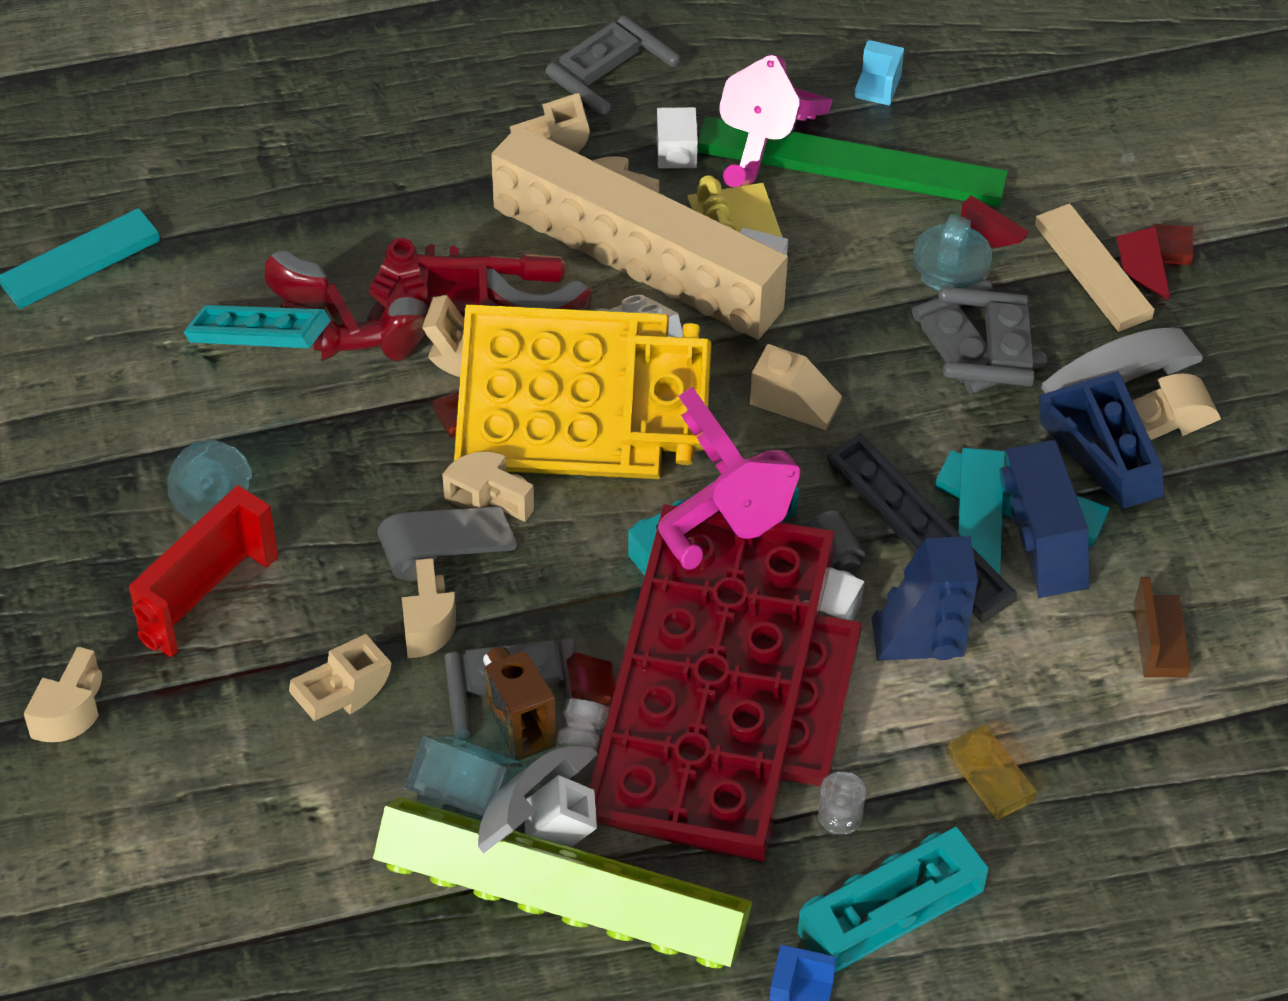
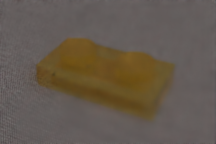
[947,725,1037,820]

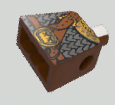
[483,647,557,762]

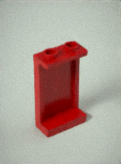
[129,484,278,657]

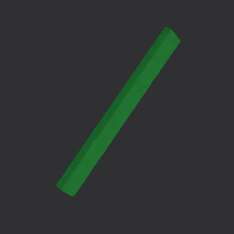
[697,116,1008,207]

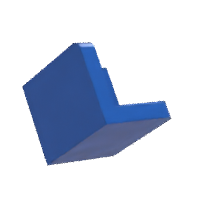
[769,945,837,1001]

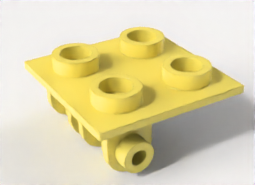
[688,176,782,237]

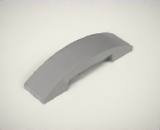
[1042,328,1203,393]
[478,746,598,854]

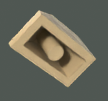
[750,344,842,430]

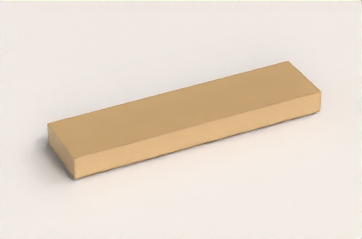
[1035,203,1155,332]

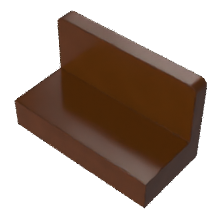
[1134,577,1190,677]

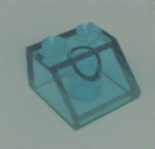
[405,734,529,821]

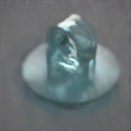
[912,214,992,291]
[167,439,252,523]

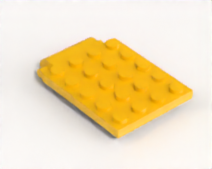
[454,305,711,479]

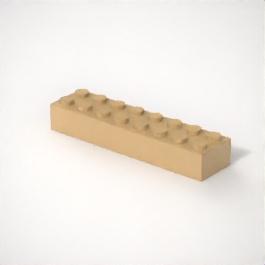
[491,125,788,340]

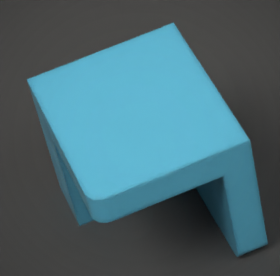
[854,40,904,106]

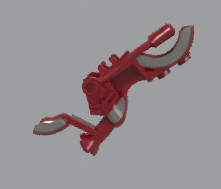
[264,238,592,362]

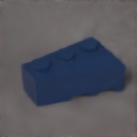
[1039,371,1163,508]
[999,440,1089,598]
[871,536,978,661]

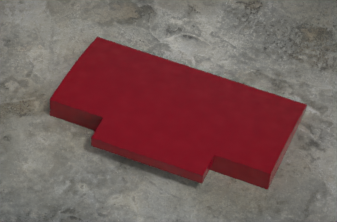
[589,504,862,862]

